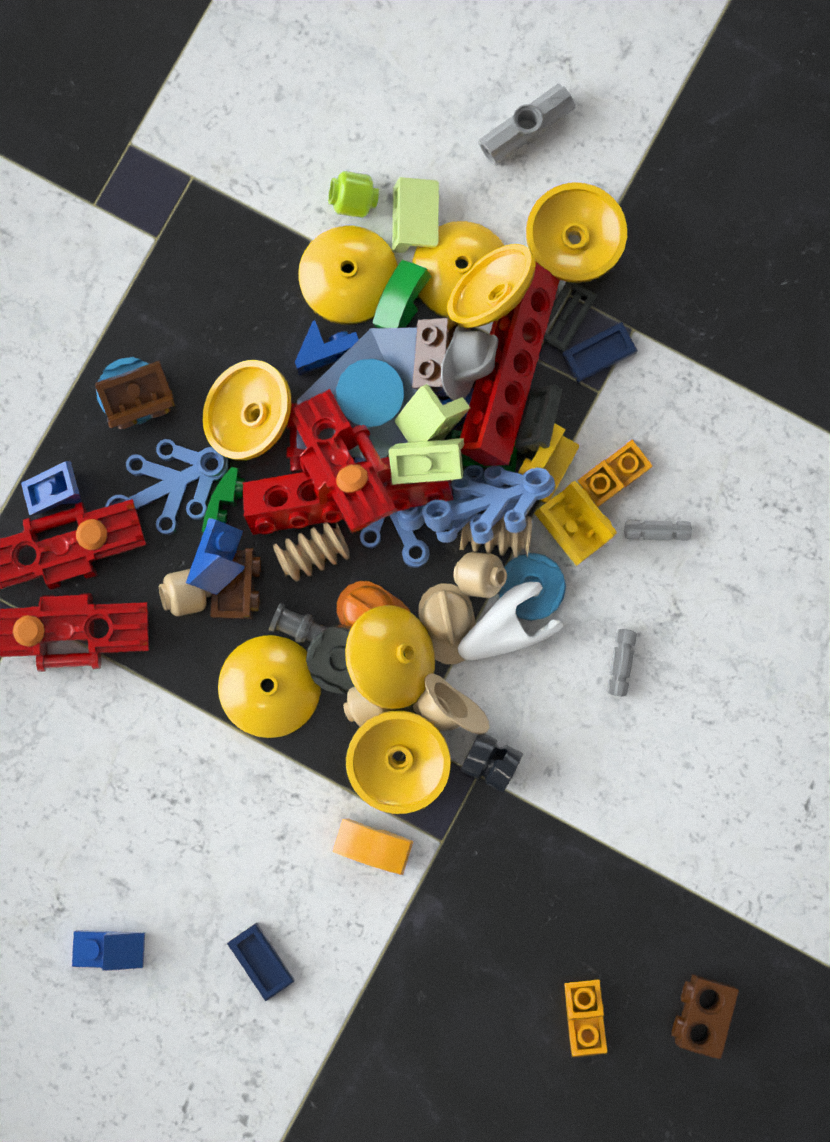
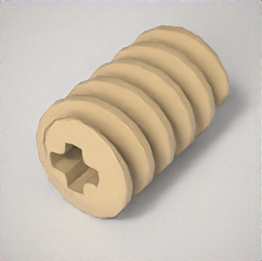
[459,514,532,558]
[273,522,350,582]

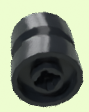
[460,734,523,793]

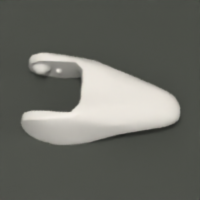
[458,582,564,660]

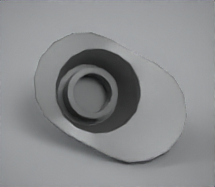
[441,326,499,400]

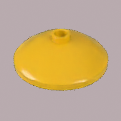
[526,182,627,283]
[412,221,504,319]
[299,226,398,325]
[447,244,535,328]
[203,360,291,460]
[346,605,435,709]
[218,635,321,738]
[346,711,451,814]

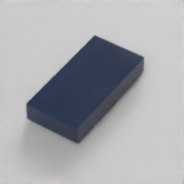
[562,322,638,384]
[227,922,295,1002]

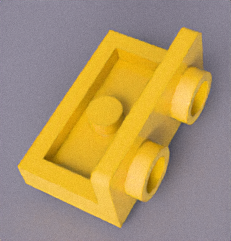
[518,424,579,503]
[534,481,617,566]

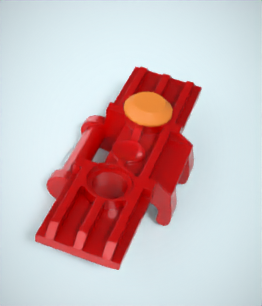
[290,389,397,533]
[0,499,146,590]
[0,593,149,672]

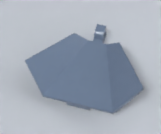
[297,328,418,459]

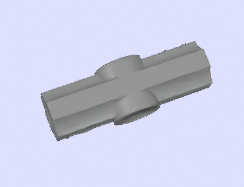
[478,83,576,166]

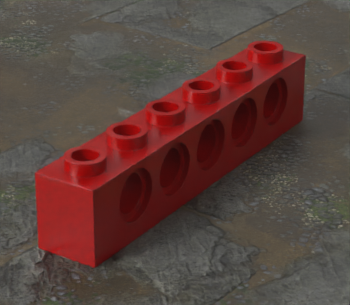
[460,262,560,466]
[243,457,454,535]

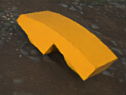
[577,439,654,507]
[332,818,414,875]
[564,980,608,1057]

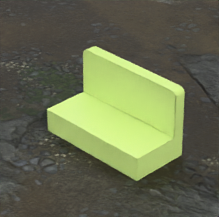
[392,177,439,253]
[395,384,470,443]
[389,438,464,484]

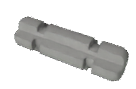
[624,520,692,541]
[607,629,637,697]

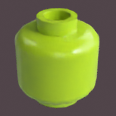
[328,171,379,218]

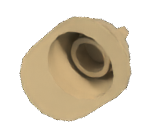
[419,584,476,664]
[413,674,490,735]

